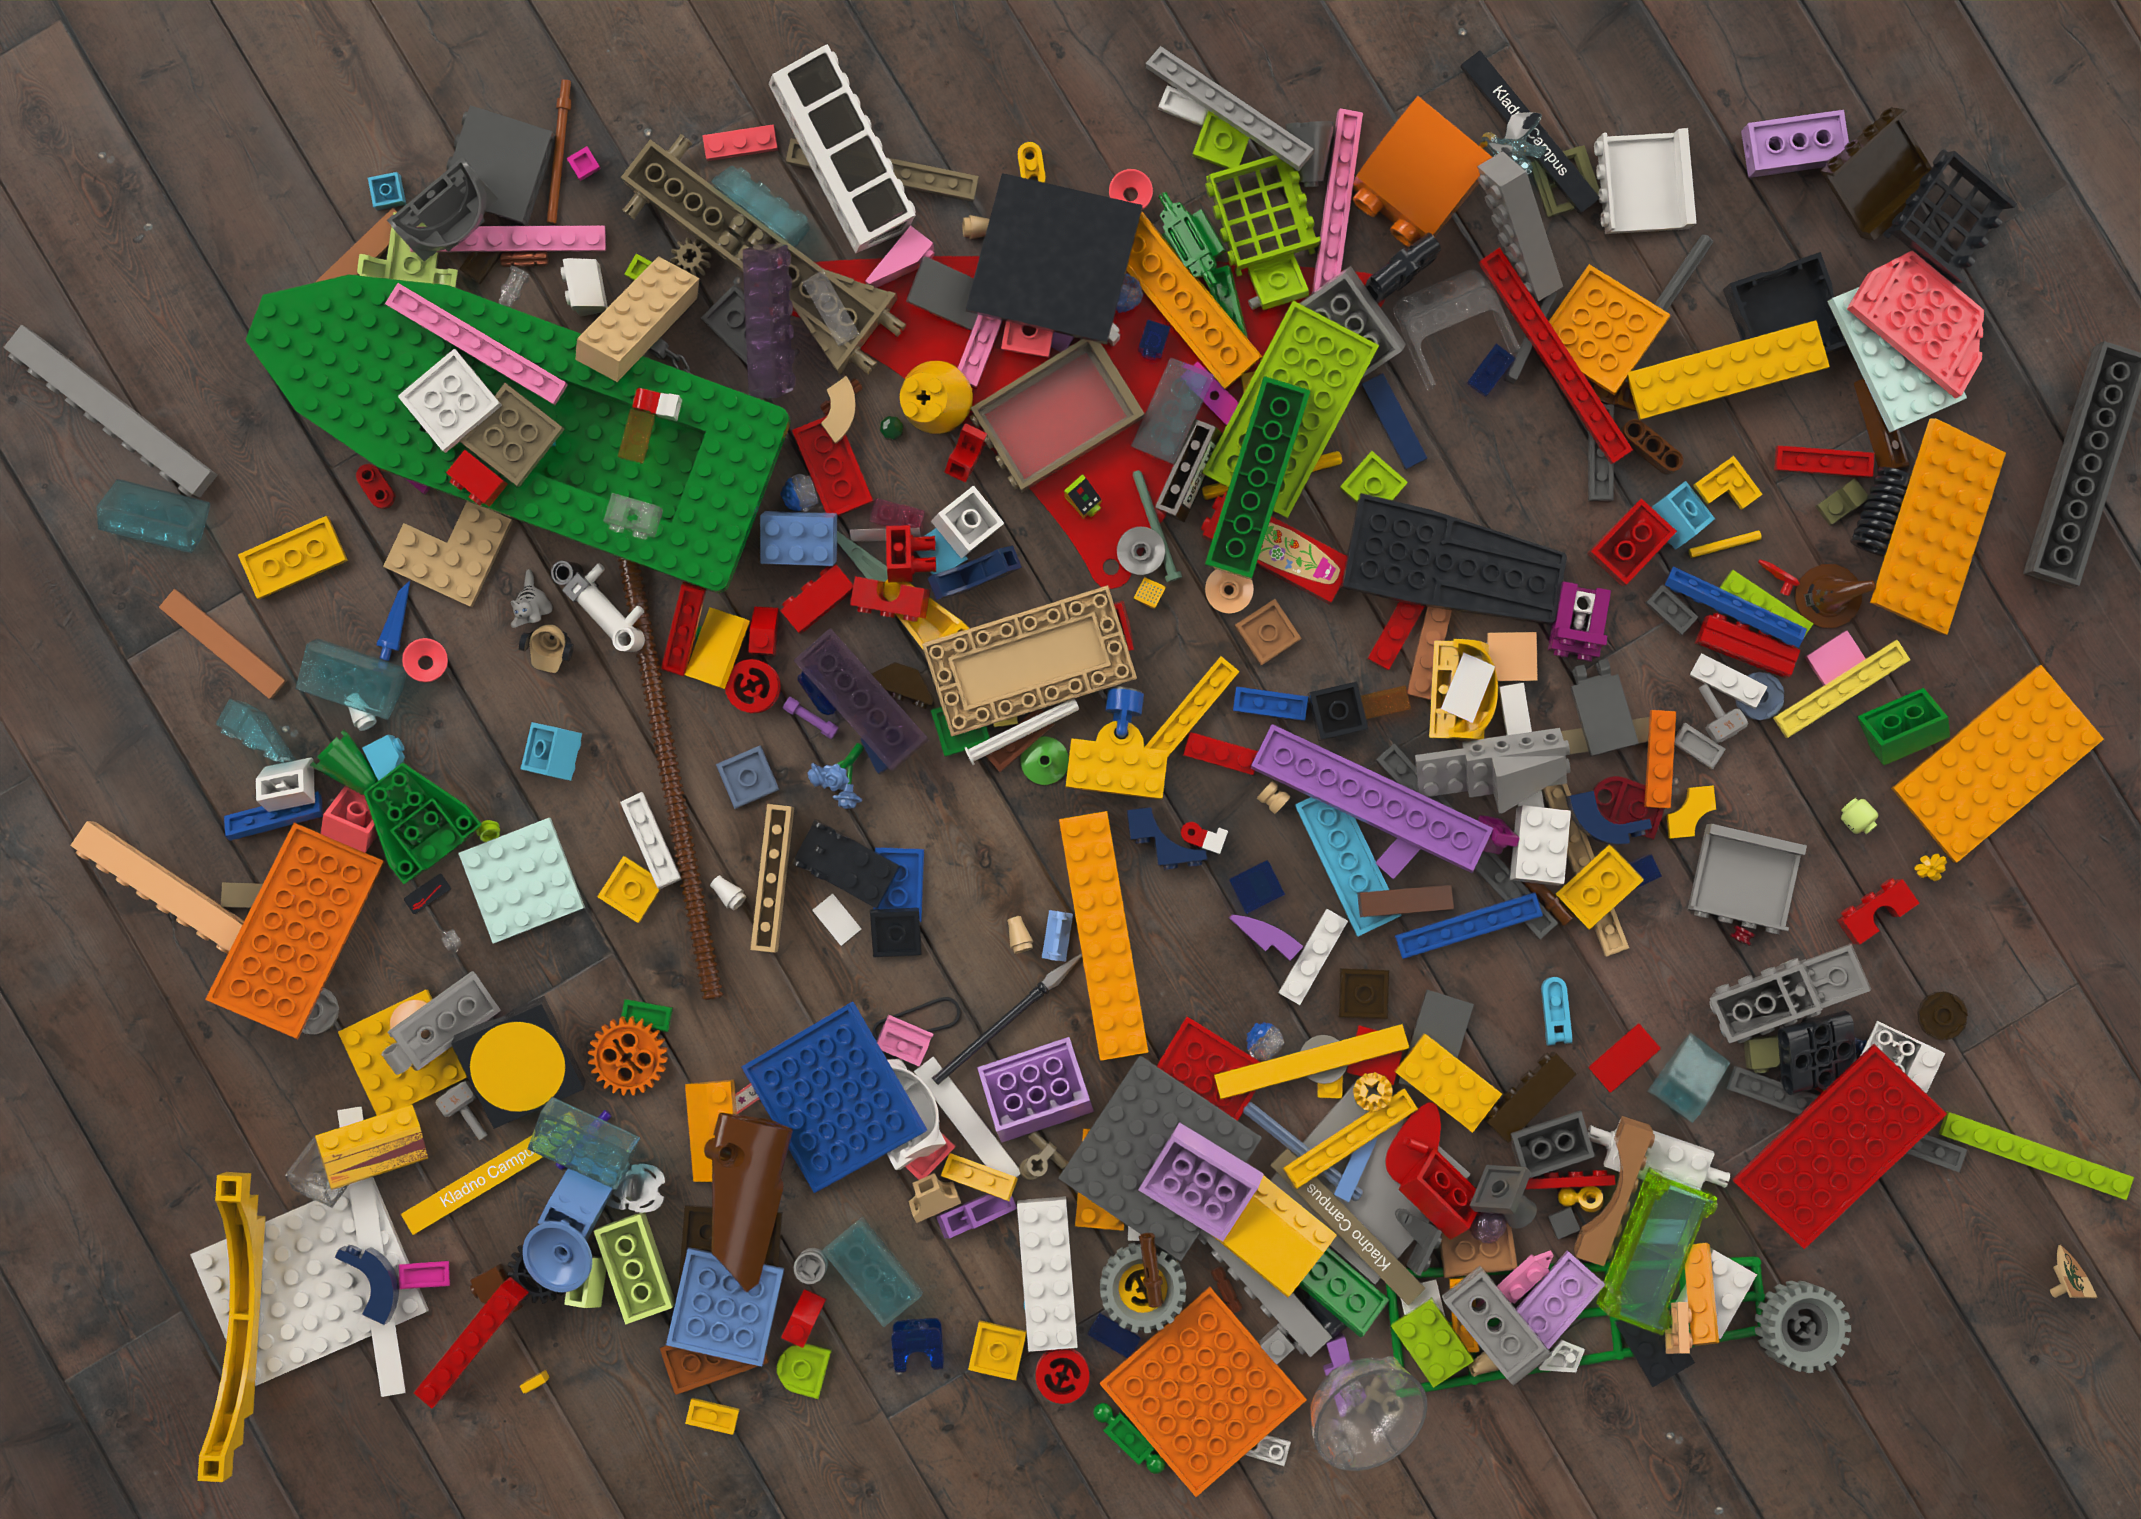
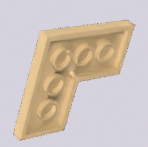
[383,501,513,607]

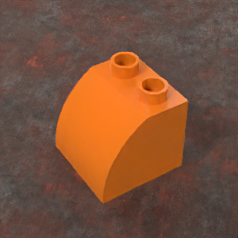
[1352,96,1492,247]

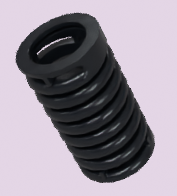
[1850,467,1911,556]

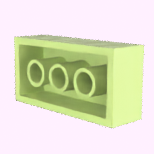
[594,1212,676,1324]

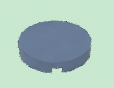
[1735,672,1784,720]

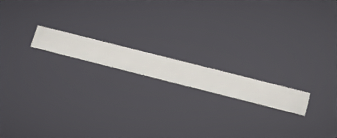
[337,1107,406,1397]

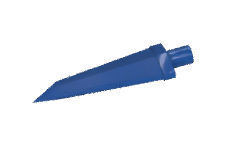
[376,581,410,661]

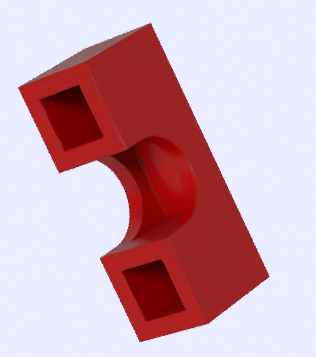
[850,576,931,622]
[1837,878,1920,945]

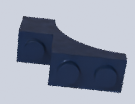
[928,545,1022,600]
[1127,807,1207,870]

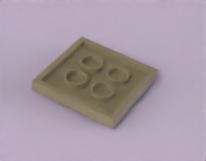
[459,383,564,487]

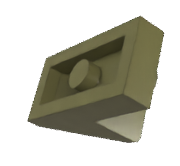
[1815,478,1868,526]

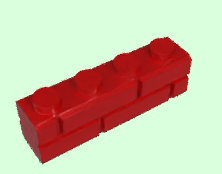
[1695,613,1800,678]

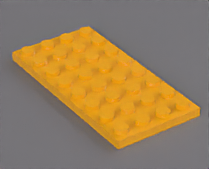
[1870,418,2006,635]
[1891,665,2104,863]

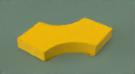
[1666,785,1716,838]

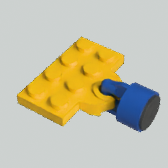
[1065,687,1168,800]

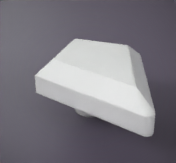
[1538,1339,1585,1372]

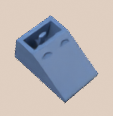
[538,1153,620,1241]

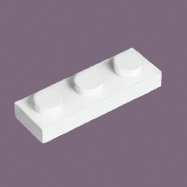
[1690,653,1767,709]

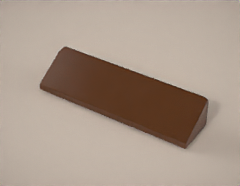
[1854,379,1909,469]

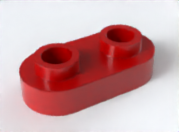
[356,464,395,509]

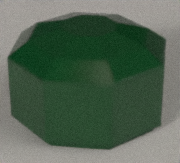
[880,416,904,441]

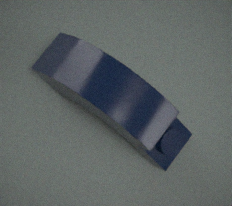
[1566,791,1652,844]
[335,1245,399,1325]

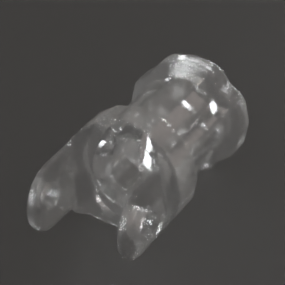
[499,266,531,308]

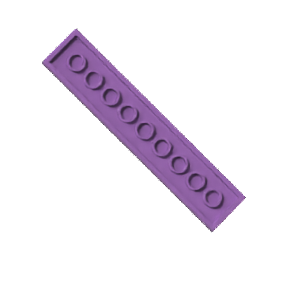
[1251,724,1493,873]

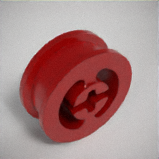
[725,659,781,713]
[1035,1348,1090,1404]

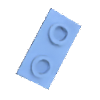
[1042,910,1073,962]

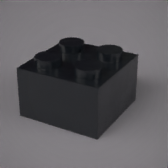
[1307,681,1368,741]

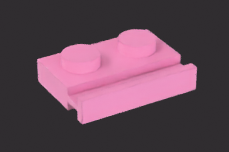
[877,1014,934,1067]

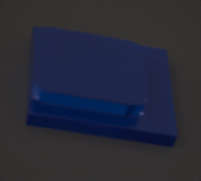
[1229,860,1285,914]

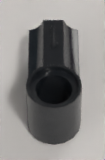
[1304,1294,1347,1339]

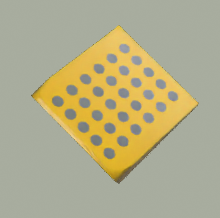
[1133,577,1166,610]

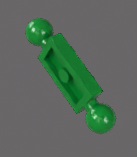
[1093,1403,1166,1474]

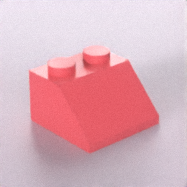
[321,786,378,853]

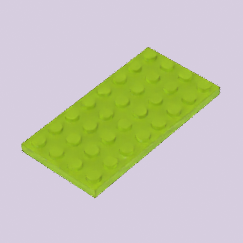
[1202,301,1379,519]

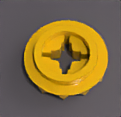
[1353,1072,1393,1111]

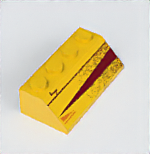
[315,1105,428,1190]

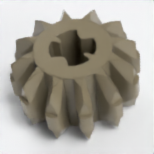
[670,237,712,277]

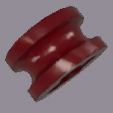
[1730,925,1755,946]

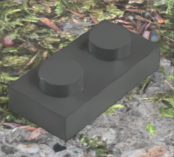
[1645,584,1698,636]

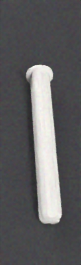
[965,699,1079,765]

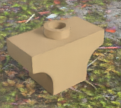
[908,1173,961,1223]

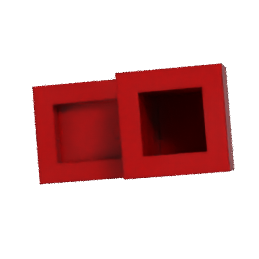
[944,423,987,483]

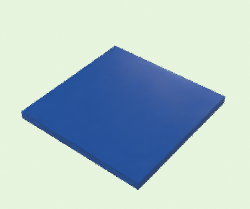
[742,1002,927,1193]

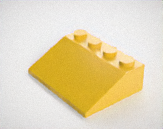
[1213,1175,1337,1298]

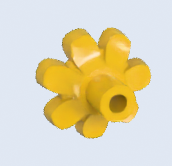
[1915,854,1947,881]

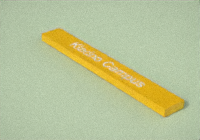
[401,1113,582,1235]

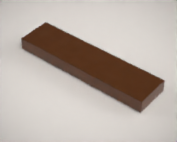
[1357,885,1454,918]

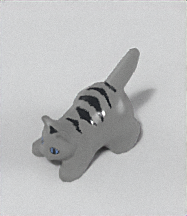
[510,569,553,628]

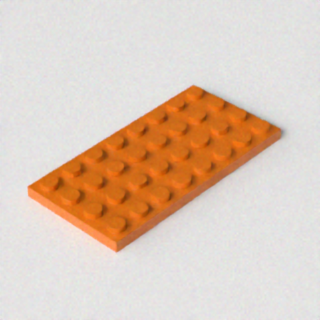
[205,823,385,1040]

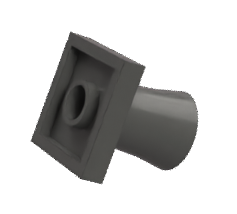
[1470,1165,1537,1229]

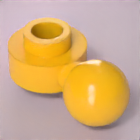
[1558,1186,1604,1212]

